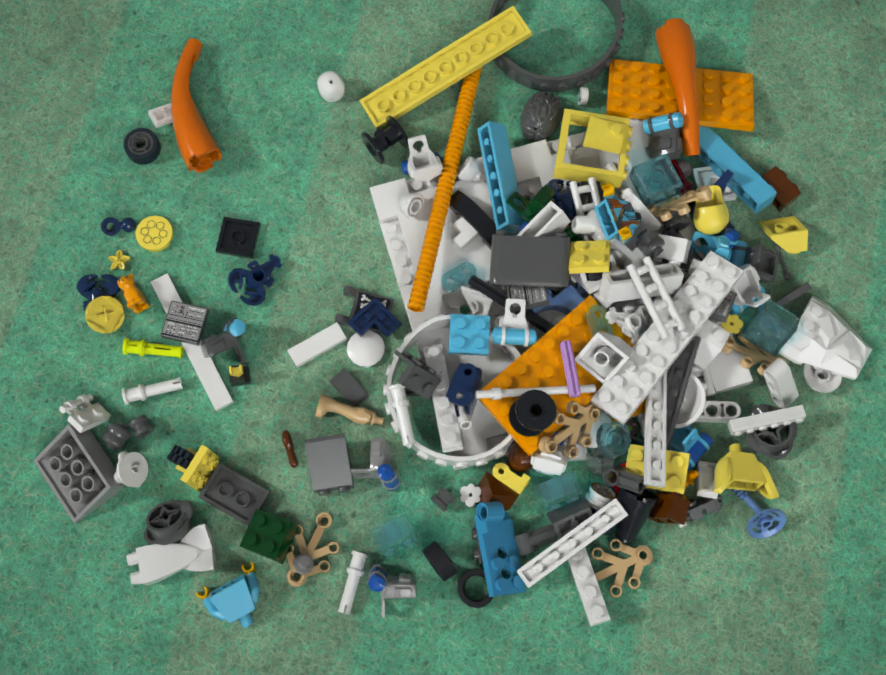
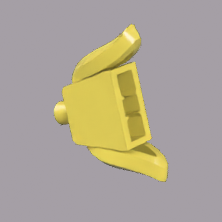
[713,444,779,500]

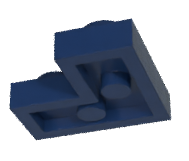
[347,297,402,338]

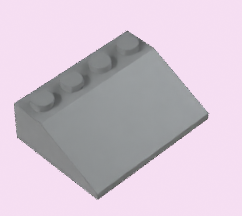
[33,424,125,524]

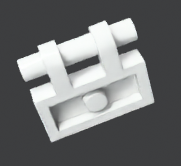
[59,394,111,433]

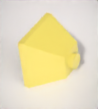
[583,116,627,154]
[758,216,808,254]

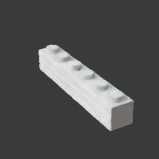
[728,405,806,436]

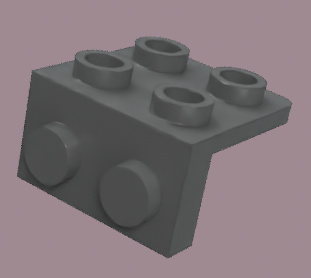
[394,350,441,400]

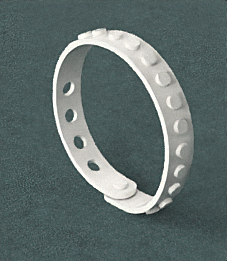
[383,314,521,469]

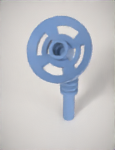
[732,489,786,539]

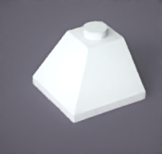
[575,331,634,384]

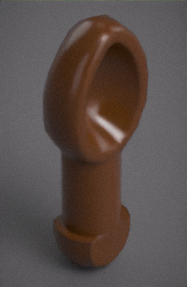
[282,430,298,468]

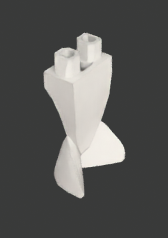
[126,524,217,586]

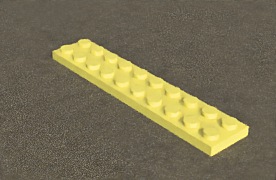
[359,6,532,129]

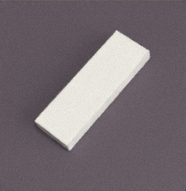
[287,322,347,368]

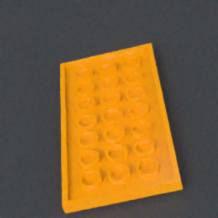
[606,59,754,132]
[475,295,634,456]

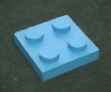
[448,314,490,356]

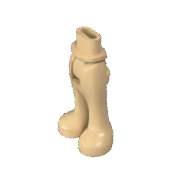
[315,394,384,426]

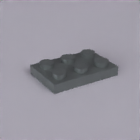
[198,463,271,526]

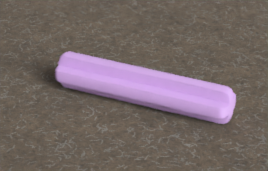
[560,340,581,398]

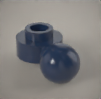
[101,217,136,236]

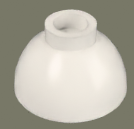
[457,156,482,181]
[399,193,424,219]

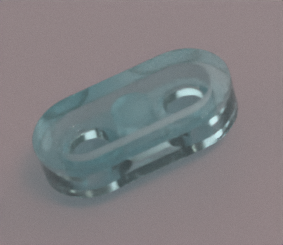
[441,262,476,292]
[586,305,614,337]

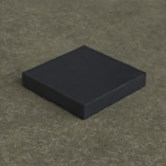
[215,217,261,259]

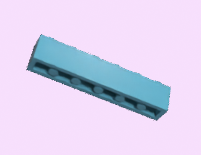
[477,121,524,234]
[696,126,777,214]

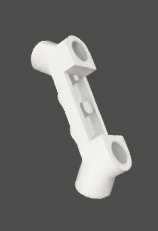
[571,210,645,269]

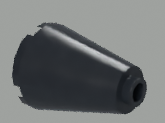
[615,487,658,543]

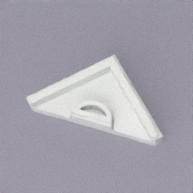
[460,286,494,316]

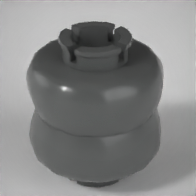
[636,229,665,258]
[102,421,131,452]

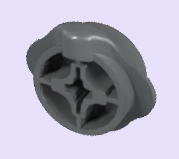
[745,404,797,460]
[144,500,194,545]

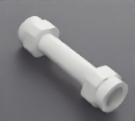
[456,393,472,430]

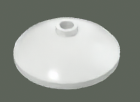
[667,370,706,428]

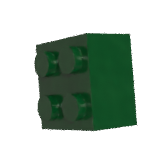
[240,508,299,564]

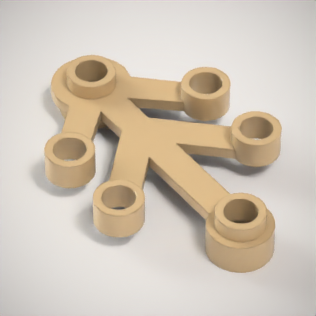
[647,185,712,222]
[721,330,786,376]
[539,401,600,458]
[286,512,340,587]
[591,539,653,598]

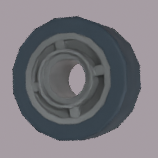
[123,128,161,165]

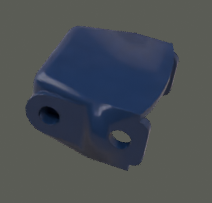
[445,363,483,417]

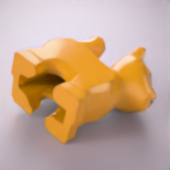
[117,274,150,314]

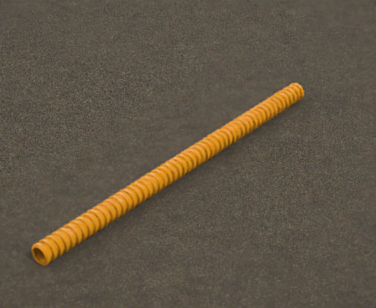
[407,66,483,312]

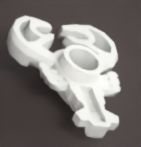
[605,305,654,345]

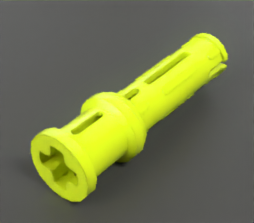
[122,338,184,358]

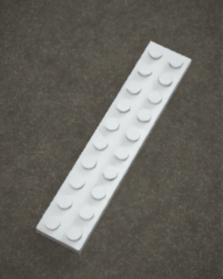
[591,251,744,425]

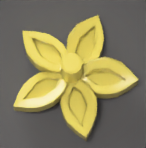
[108,249,131,271]

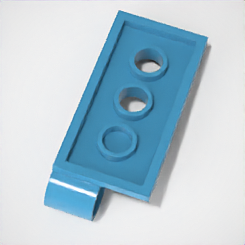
[474,501,526,597]

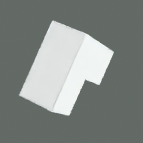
[453,217,478,252]

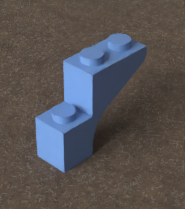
[529,285,584,315]

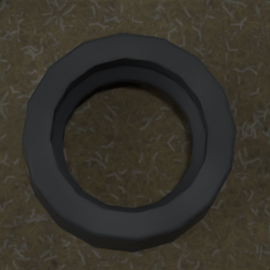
[422,541,457,582]
[457,568,493,608]

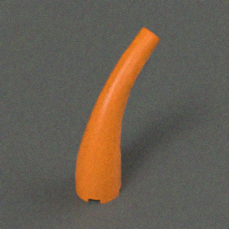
[655,18,700,156]
[171,38,222,173]

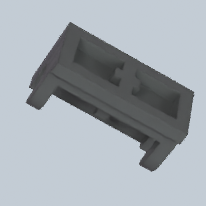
[546,497,593,539]

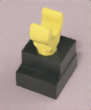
[228,364,251,387]

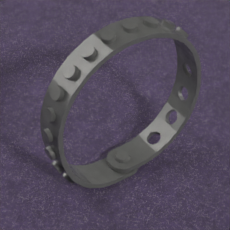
[489,0,625,92]

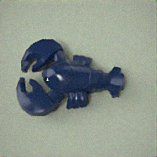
[547,179,587,226]
[228,254,282,306]
[77,274,121,327]

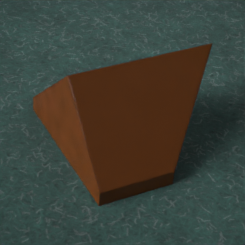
[477,471,519,511]

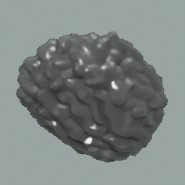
[520,91,564,142]

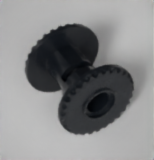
[361,116,409,164]
[509,390,556,437]

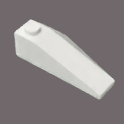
[647,296,730,370]

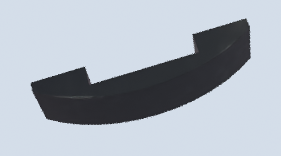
[448,190,496,250]

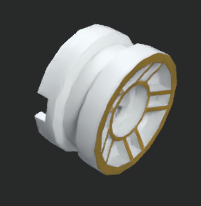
[584,482,616,511]

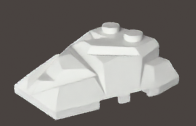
[778,295,872,380]

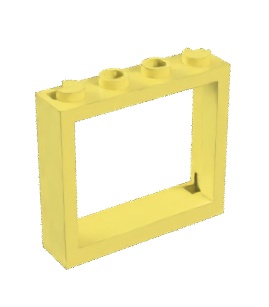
[553,108,633,188]

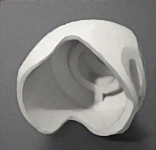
[317,71,345,102]

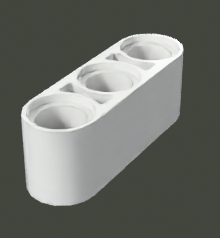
[763,358,799,409]
[695,401,741,423]

